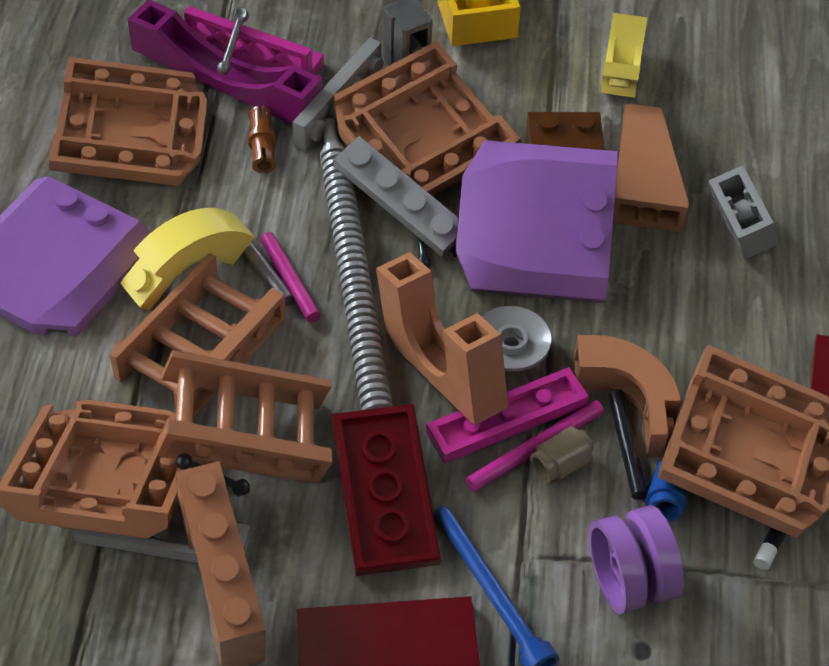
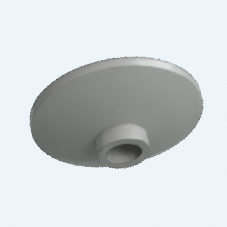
[482,306,551,371]

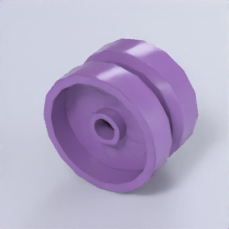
[588,505,684,615]

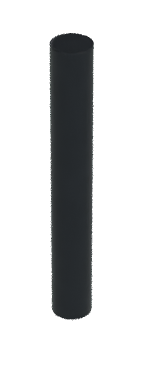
[608,389,648,500]

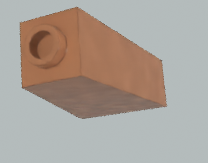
[613,103,689,232]

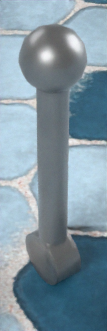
[217,7,249,75]

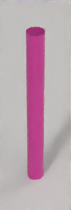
[465,400,604,492]

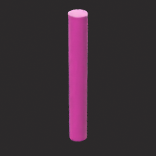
[260,232,321,323]

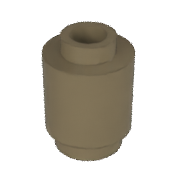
[530,427,594,483]

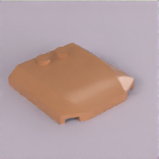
[334,41,521,196]
[49,57,207,186]
[658,345,829,538]
[0,400,181,539]

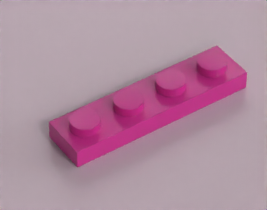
[426,367,589,464]

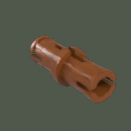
[248,106,276,173]

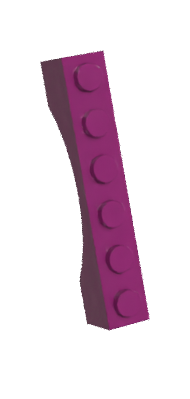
[128,0,323,125]

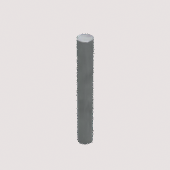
[243,242,294,306]

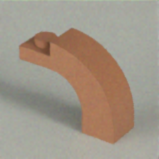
[574,335,681,457]

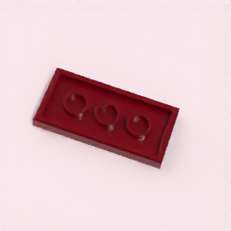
[332,404,441,576]
[296,596,480,666]

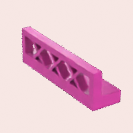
[184,6,324,75]

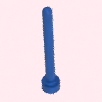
[435,506,560,666]

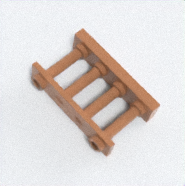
[110,253,286,419]
[157,350,332,484]

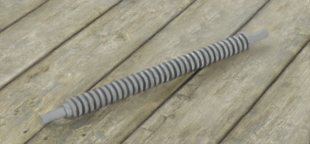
[320,118,393,410]

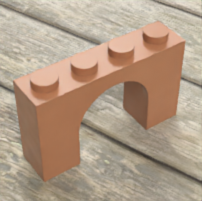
[376,252,508,426]
[175,461,266,666]

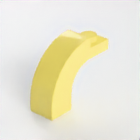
[600,13,648,98]
[120,208,256,310]

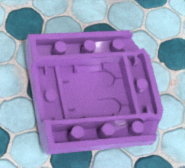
[456,140,617,303]
[0,176,151,336]

